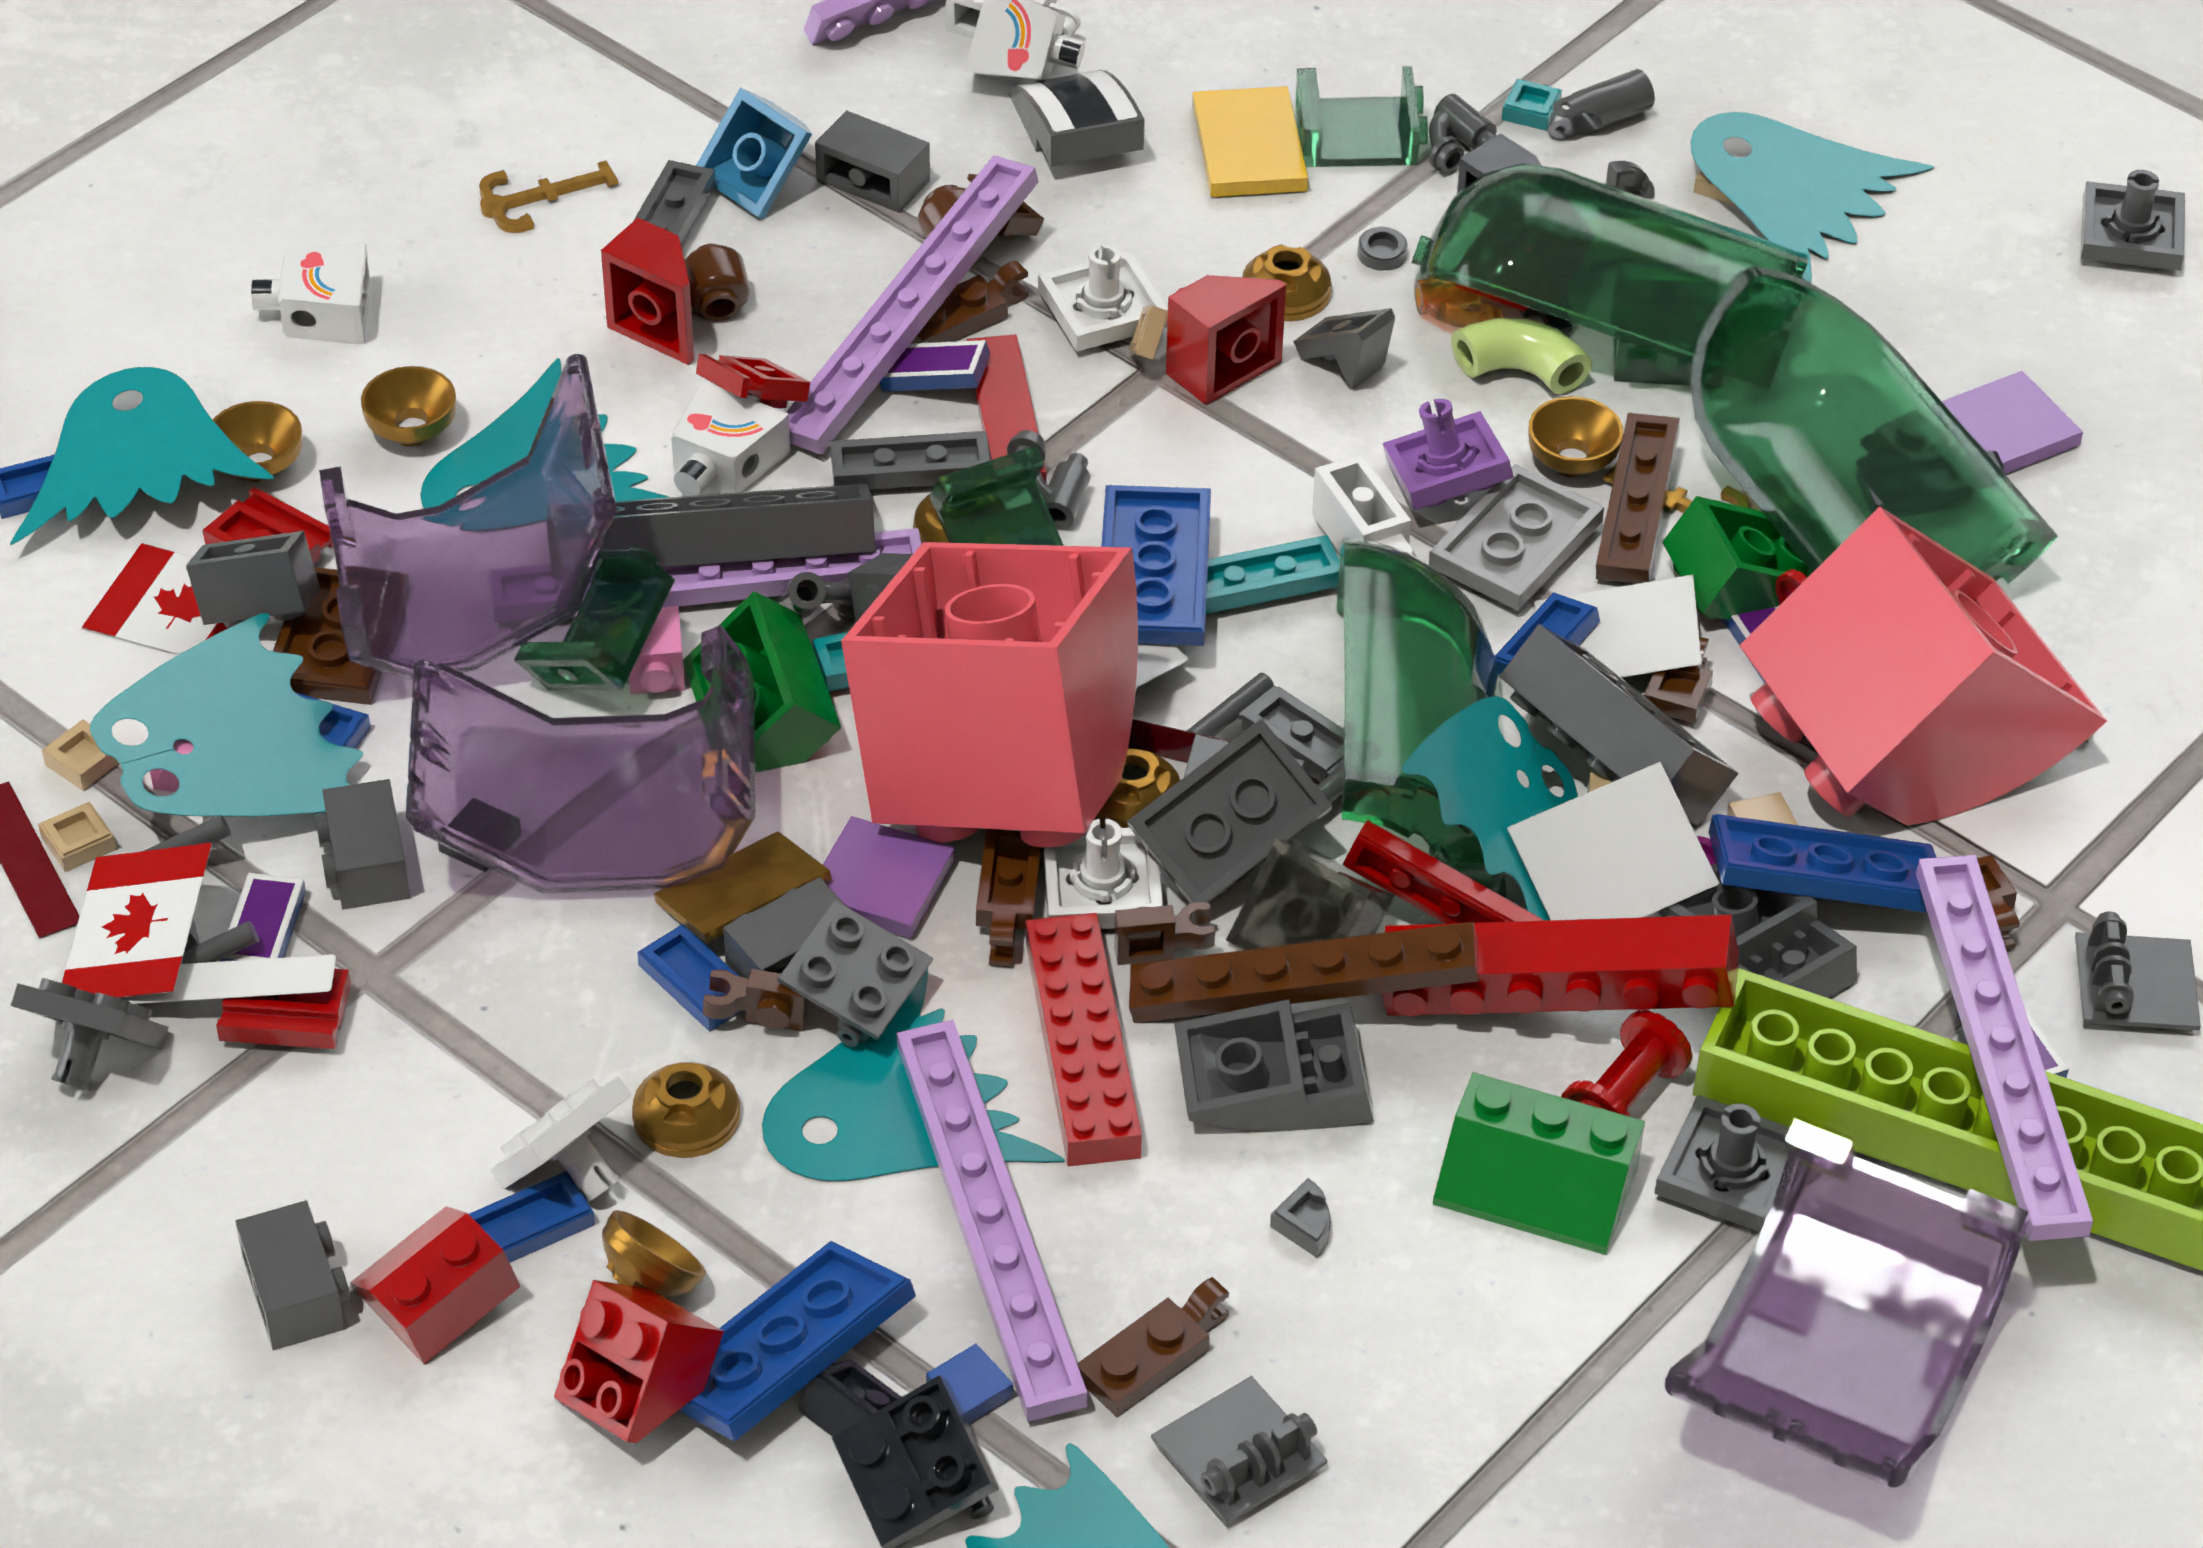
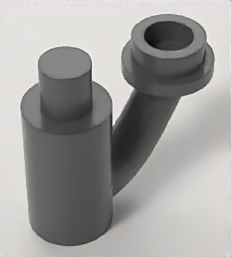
[1428,94,1497,173]
[1007,430,1090,530]
[780,572,855,619]

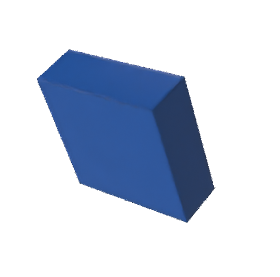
[926,1343,1013,1424]

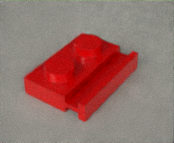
[696,354,811,408]
[202,487,337,565]
[216,969,351,1049]

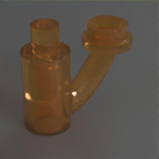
[1414,276,1503,328]

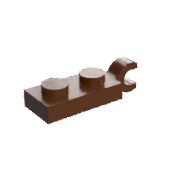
[911,261,1029,344]
[976,829,1042,967]
[1077,1277,1229,1418]

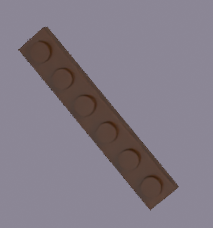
[1129,922,1479,1023]

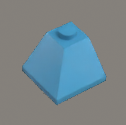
[696,87,812,219]

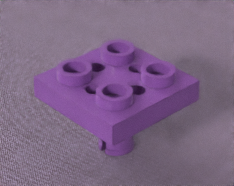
[1382,399,1514,510]

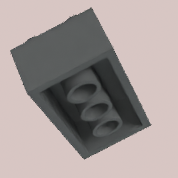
[1499,624,1739,826]

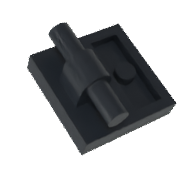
[832,1375,999,1548]

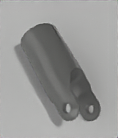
[1548,69,1655,140]

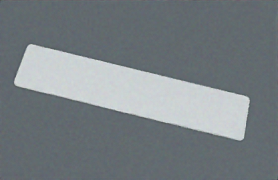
[119,954,336,1004]

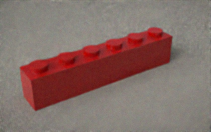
[1381,915,1739,1016]

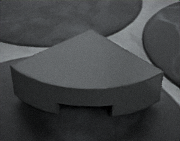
[1604,161,1655,210]
[1270,1178,1331,1258]

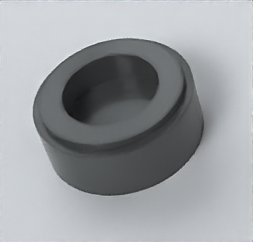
[1357,227,1408,271]

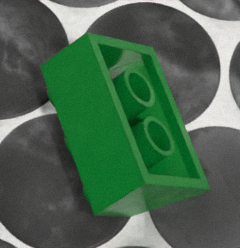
[683,591,841,778]
[1433,1072,1645,1255]

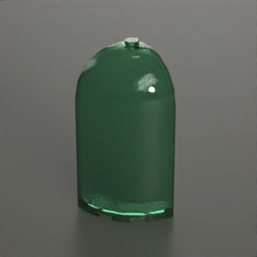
[1411,163,1808,392]
[1690,266,2059,584]
[1336,538,1506,898]

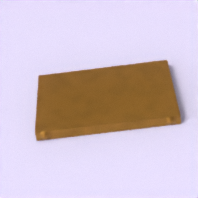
[654,831,832,943]

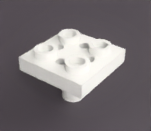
[1038,243,1168,352]
[1043,819,1163,929]
[490,1076,632,1202]

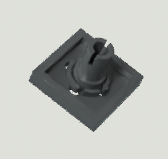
[2080,170,2185,271]
[11,978,169,1090]
[1654,1095,1810,1235]

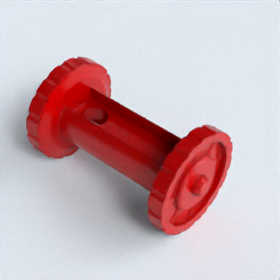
[1561,1010,1693,1117]

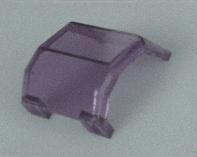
[319,354,617,682]
[406,625,756,894]
[1664,1119,2029,1488]

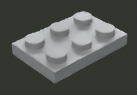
[1428,464,1604,611]

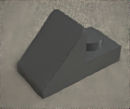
[1293,308,1396,389]

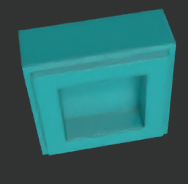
[1501,79,1563,131]

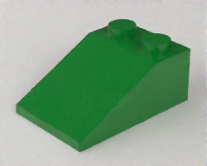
[1662,496,1833,620]

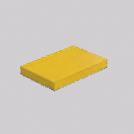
[1192,86,1308,197]

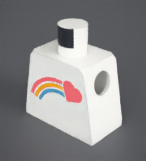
[964,0,1085,80]
[251,242,371,344]
[671,381,790,496]

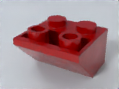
[554,1280,724,1443]

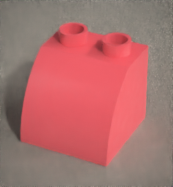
[1739,507,2107,825]
[841,542,1138,848]

